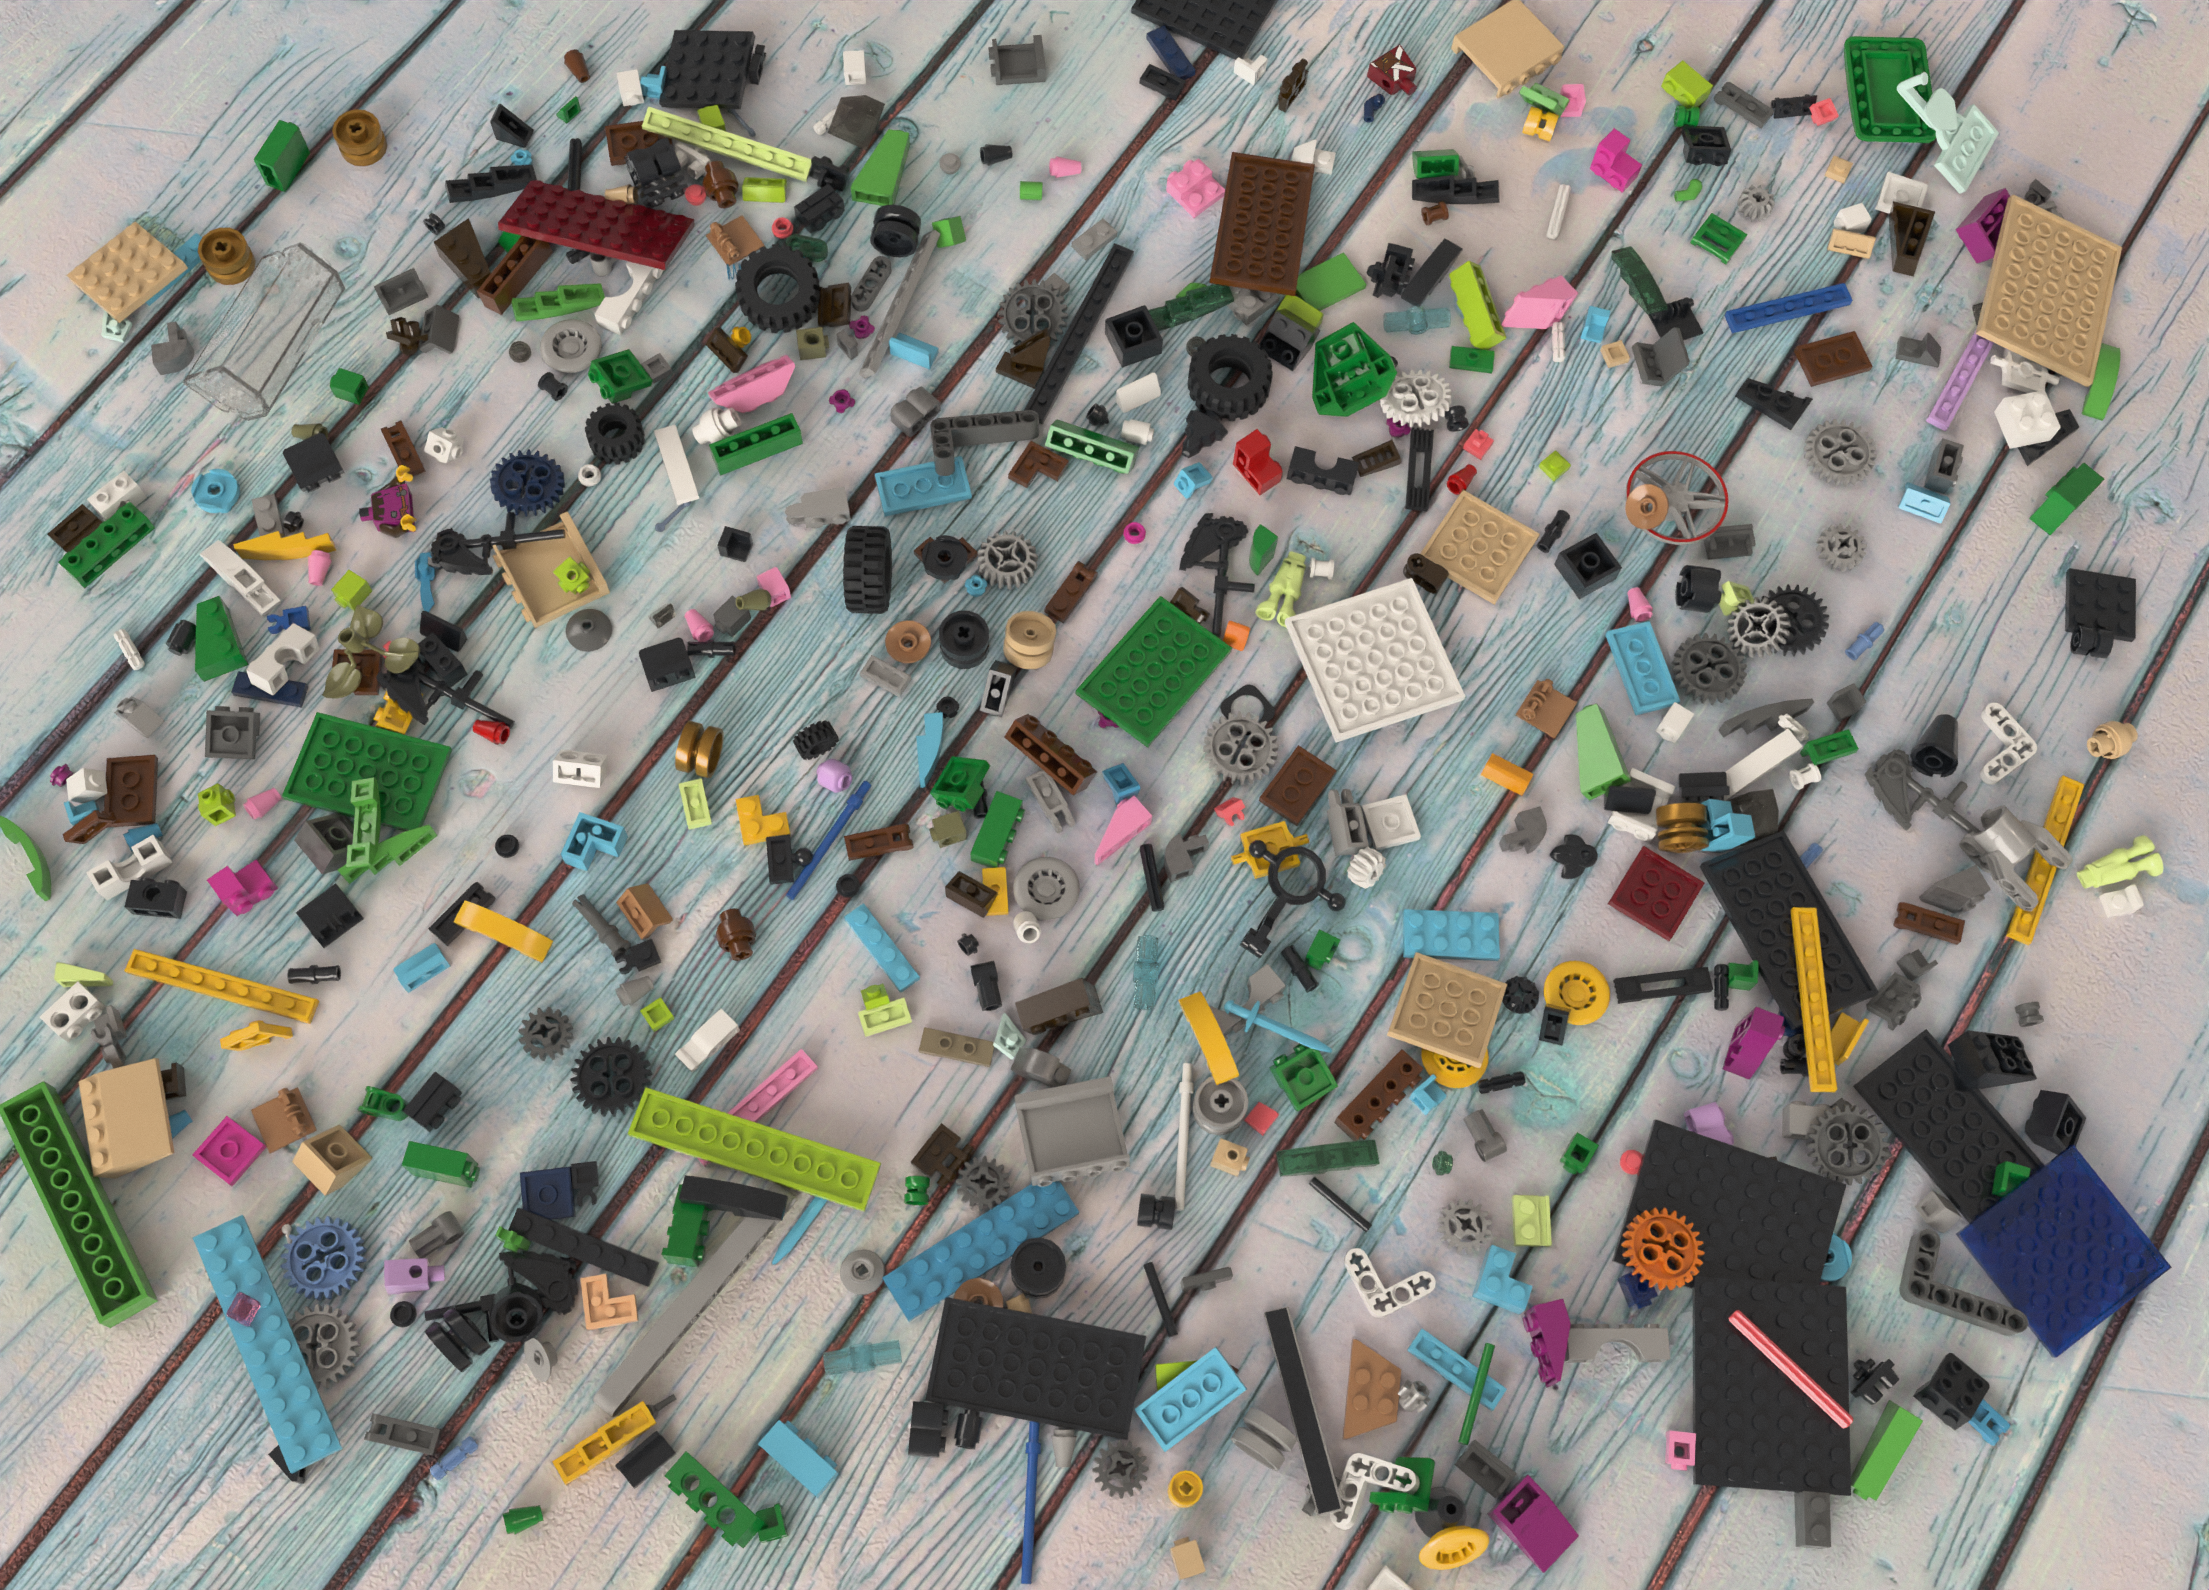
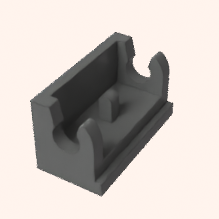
[374,268,428,315]
[1703,524,1756,560]
[1454,1440,1517,1499]

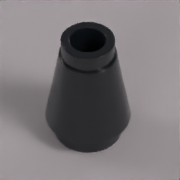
[980,144,1012,166]

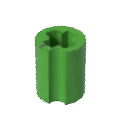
[1020,181,1043,200]

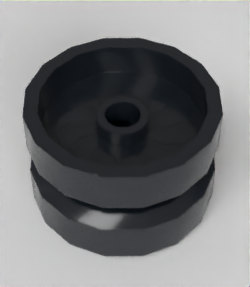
[870,204,921,258]
[939,611,989,669]
[1010,1237,1066,1299]
[425,1305,491,1372]

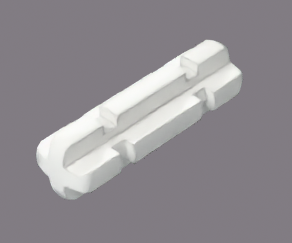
[813,103,849,135]
[1552,322,1565,362]
[114,629,145,670]
[1778,714,1809,742]

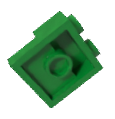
[588,349,653,404]
[930,756,990,812]
[1269,1043,1338,1111]

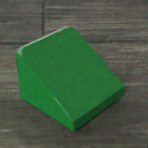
[556,96,581,124]

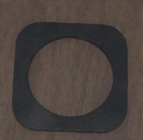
[1220,685,1275,736]

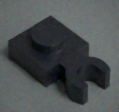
[748,44,766,85]
[615,939,661,975]
[571,1161,599,1206]

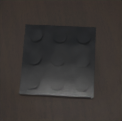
[2065,568,2136,642]

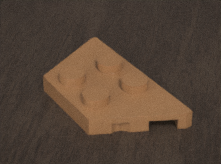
[1342,1339,1401,1440]

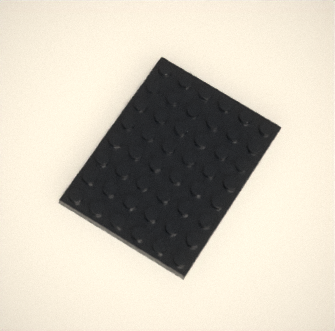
[1612,1119,1847,1289]
[1692,1276,1851,1496]

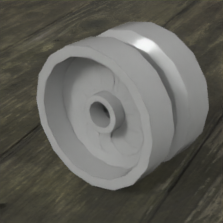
[1192,1076,1249,1136]
[1231,1407,1298,1471]

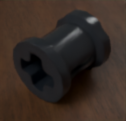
[538,372,568,401]
[1783,1034,1806,1060]

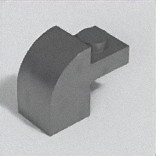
[151,321,194,375]
[1499,806,1547,854]
[1164,834,1209,883]
[1010,1047,1071,1088]

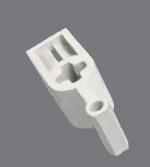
[675,1009,740,1072]

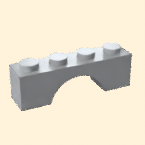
[1210,964,1286,1040]
[1564,1324,1670,1363]

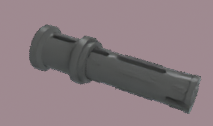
[572,894,631,958]

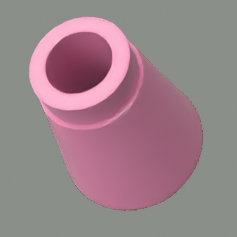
[1049,156,1081,178]
[308,550,332,586]
[1627,587,1653,622]
[684,609,714,642]
[243,788,282,820]

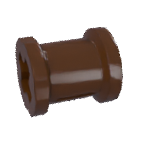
[1421,201,1449,225]

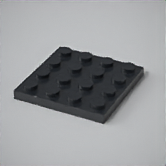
[659,30,755,109]

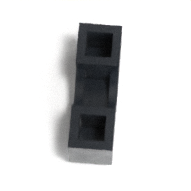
[1287,446,1359,496]

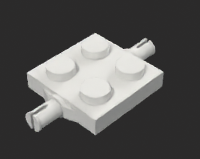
[1990,348,2060,393]

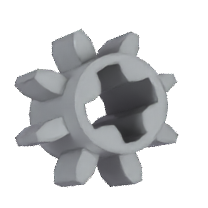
[1398,1380,1431,1413]

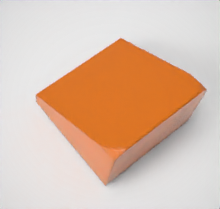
[1223,621,1251,651]

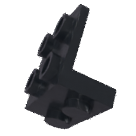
[283,433,345,493]
[639,638,696,692]
[1913,1353,1990,1431]

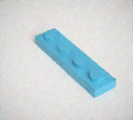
[145,233,202,306]
[844,903,920,993]
[1407,1329,1507,1411]

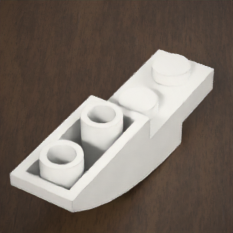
[200,540,281,617]

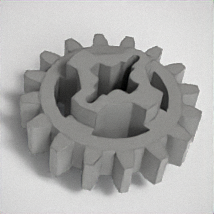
[1816,524,1867,572]
[1437,1199,1492,1254]

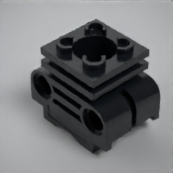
[624,137,688,208]

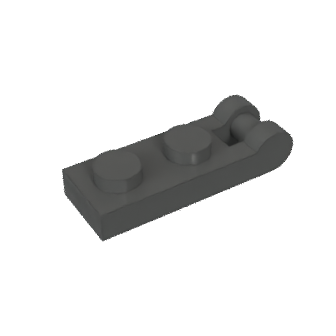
[1714,82,1775,129]
[364,1413,443,1456]

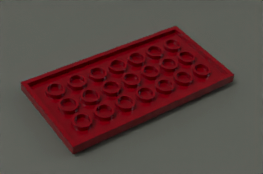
[498,180,694,270]

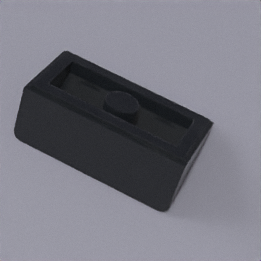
[420,611,468,652]
[1604,786,1656,814]

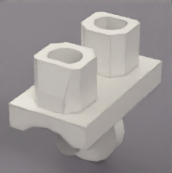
[675,142,710,179]

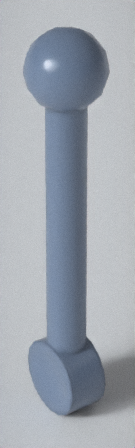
[727,109,756,137]
[655,501,691,532]

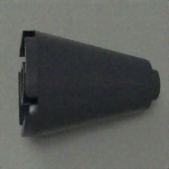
[1910,714,1958,777]
[1415,1487,1467,1538]

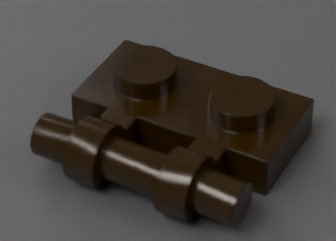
[1278,58,1309,112]
[911,1123,974,1189]

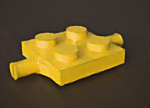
[1231,821,1309,879]

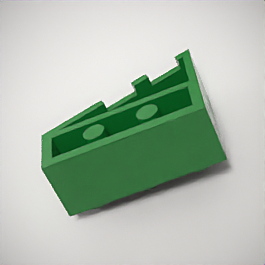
[2030,463,2104,535]
[195,596,249,682]
[661,1184,713,1267]

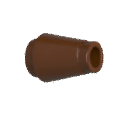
[564,49,590,83]

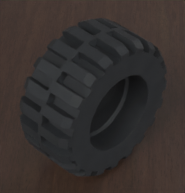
[735,244,820,333]
[1187,334,1273,421]
[843,526,892,614]

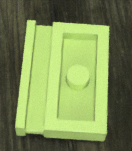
[1512,1195,1552,1247]

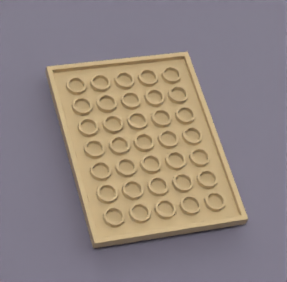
[1976,194,2122,387]

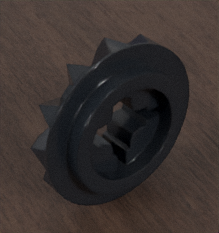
[1502,976,1540,1014]

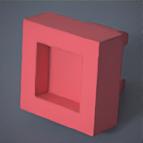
[1809,98,1839,126]
[1462,429,1494,460]
[1214,797,1245,826]

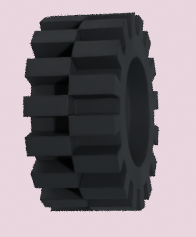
[793,720,839,760]

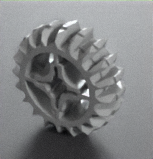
[977,530,1038,590]
[1727,597,1791,658]

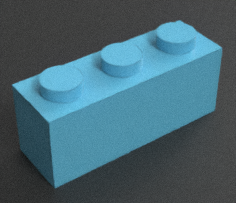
[758,1420,839,1498]

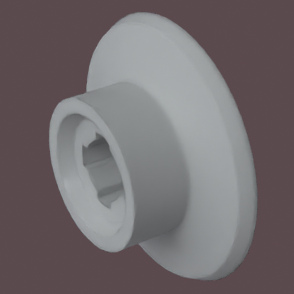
[840,1249,885,1295]
[524,1338,558,1382]

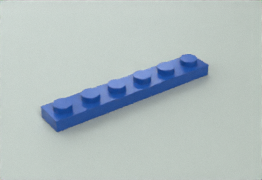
[1724,283,1853,333]

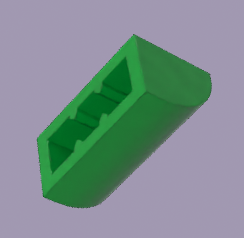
[1412,149,1459,178]
[1249,524,1278,576]

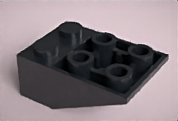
[1948,1030,2037,1089]

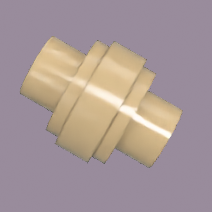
[2087,721,2138,759]

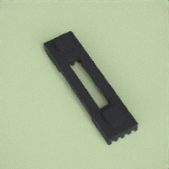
[1405,427,1434,511]
[1613,967,1713,1004]

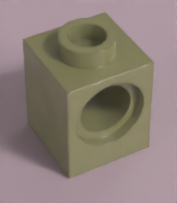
[796,327,829,360]
[929,811,967,848]

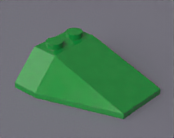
[1312,322,1397,417]

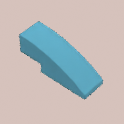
[916,712,943,788]

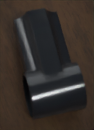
[970,961,1002,1011]

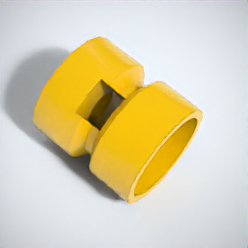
[1522,106,1559,142]
[1167,1470,1203,1508]

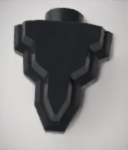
[1182,410,1228,458]

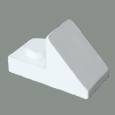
[1292,139,1336,175]

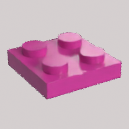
[192,1116,267,1186]

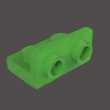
[1519,83,1569,118]

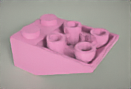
[1501,275,1578,329]

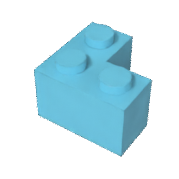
[1697,799,1755,853]
[560,812,628,871]
[1472,1245,1533,1315]

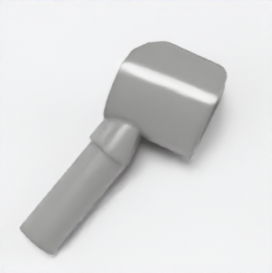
[1459,156,1475,179]

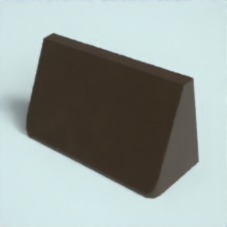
[945,871,998,918]

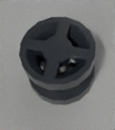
[1445,405,1469,432]

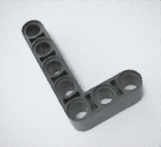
[930,410,1039,476]
[1899,1229,2028,1336]

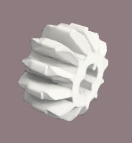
[1347,847,1386,889]

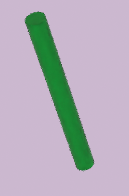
[1458,1343,1495,1445]

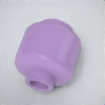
[817,759,853,793]

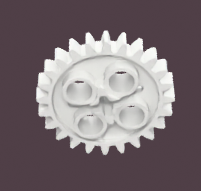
[1380,370,1452,427]

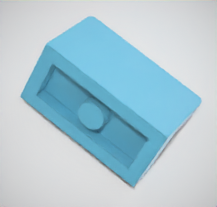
[889,332,939,370]
[1898,482,1951,524]
[393,943,450,993]

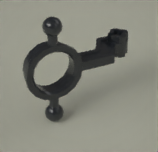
[1240,840,1346,959]

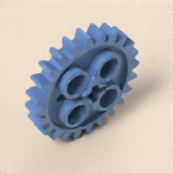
[280,1216,367,1301]

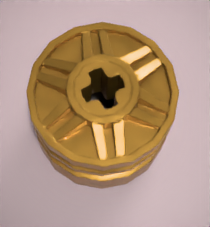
[1656,803,1709,853]

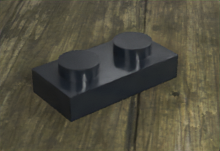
[1139,64,1186,101]

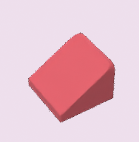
[1244,1102,1279,1136]

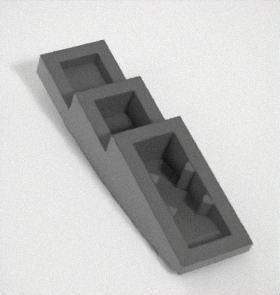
[1718,698,1814,738]

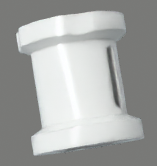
[1309,557,1334,580]
[1789,763,1821,790]

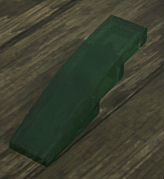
[1611,246,1667,314]
[1148,284,1234,331]
[1276,1140,1380,1177]

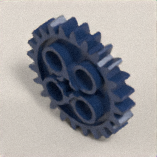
[490,449,565,517]

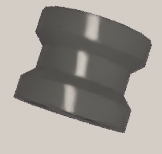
[2015,1002,2044,1027]

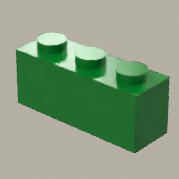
[970,791,1025,868]

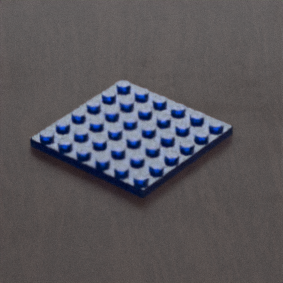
[1956,1145,2172,1358]

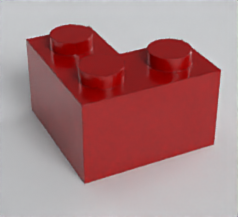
[1233,429,1283,495]

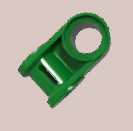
[357,1086,408,1121]

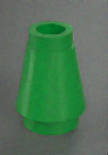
[503,1505,544,1535]

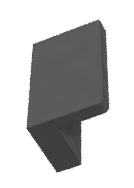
[418,305,459,354]

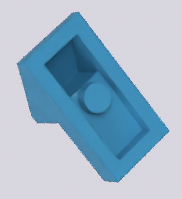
[1102,763,1141,804]

